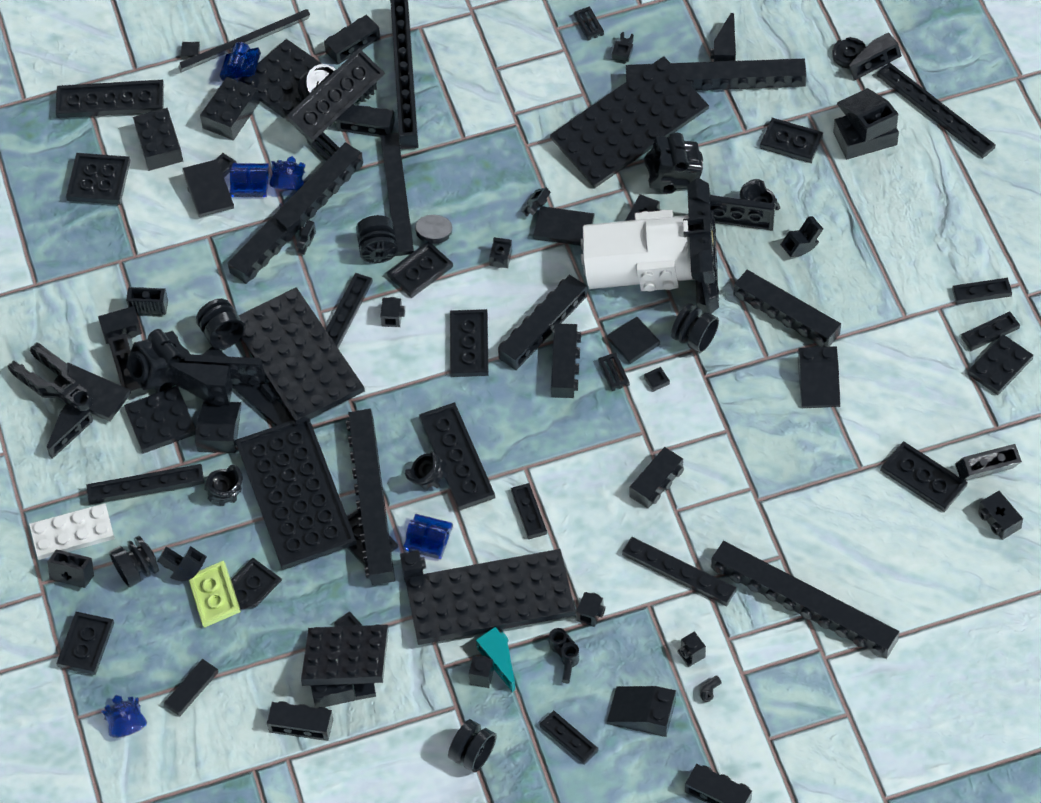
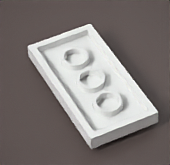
[29,503,115,560]

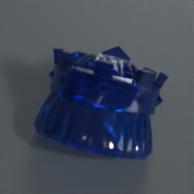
[269,156,306,190]
[101,695,147,738]

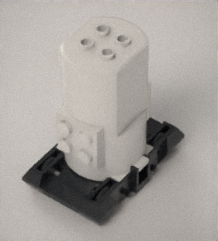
[581,178,719,314]

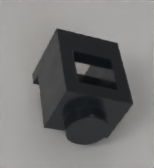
[489,237,513,268]
[677,631,706,667]

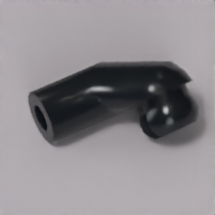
[700,675,722,702]

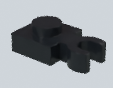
[611,32,634,62]
[522,187,551,217]
[296,220,316,255]

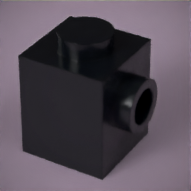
[380,297,405,327]
[400,550,426,582]
[576,592,606,627]
[468,656,494,688]

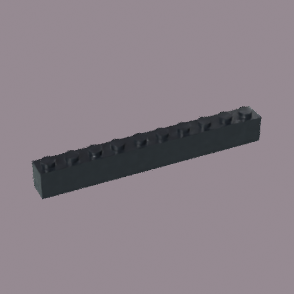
[390,0,419,149]
[626,58,806,91]
[227,142,363,284]
[346,408,395,585]
[711,540,900,659]

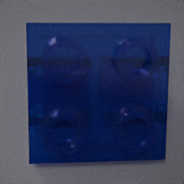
[219,42,261,81]
[230,163,270,197]
[403,514,453,560]

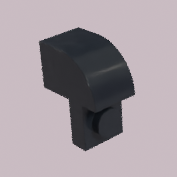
[780,216,823,257]
[157,546,207,581]

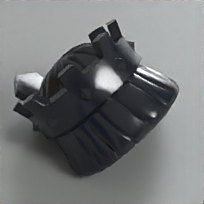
[739,179,781,210]
[404,451,448,491]
[204,465,243,506]

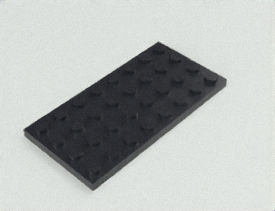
[550,56,709,188]
[238,287,365,425]
[235,419,357,570]
[405,549,576,645]

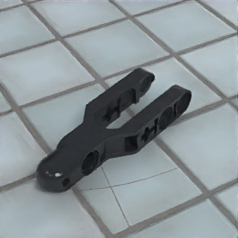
[7,342,93,411]

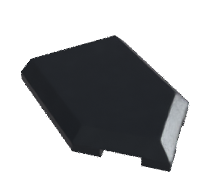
[231,558,282,609]

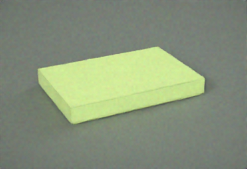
[189,561,241,628]

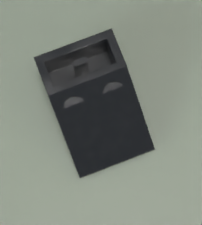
[837,88,898,142]

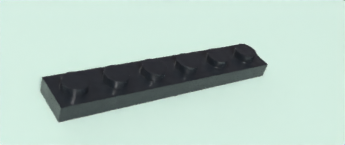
[86,464,205,505]
[622,537,736,606]

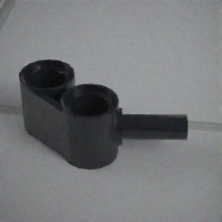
[549,628,579,684]

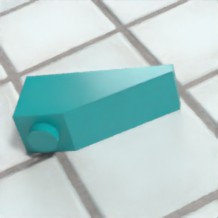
[476,627,516,692]

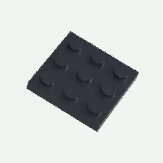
[66,153,131,205]
[124,386,196,454]

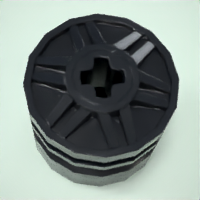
[356,215,398,264]
[196,298,245,349]
[671,303,719,353]
[109,535,159,588]

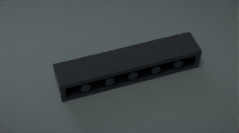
[734,269,841,347]
[498,274,588,370]

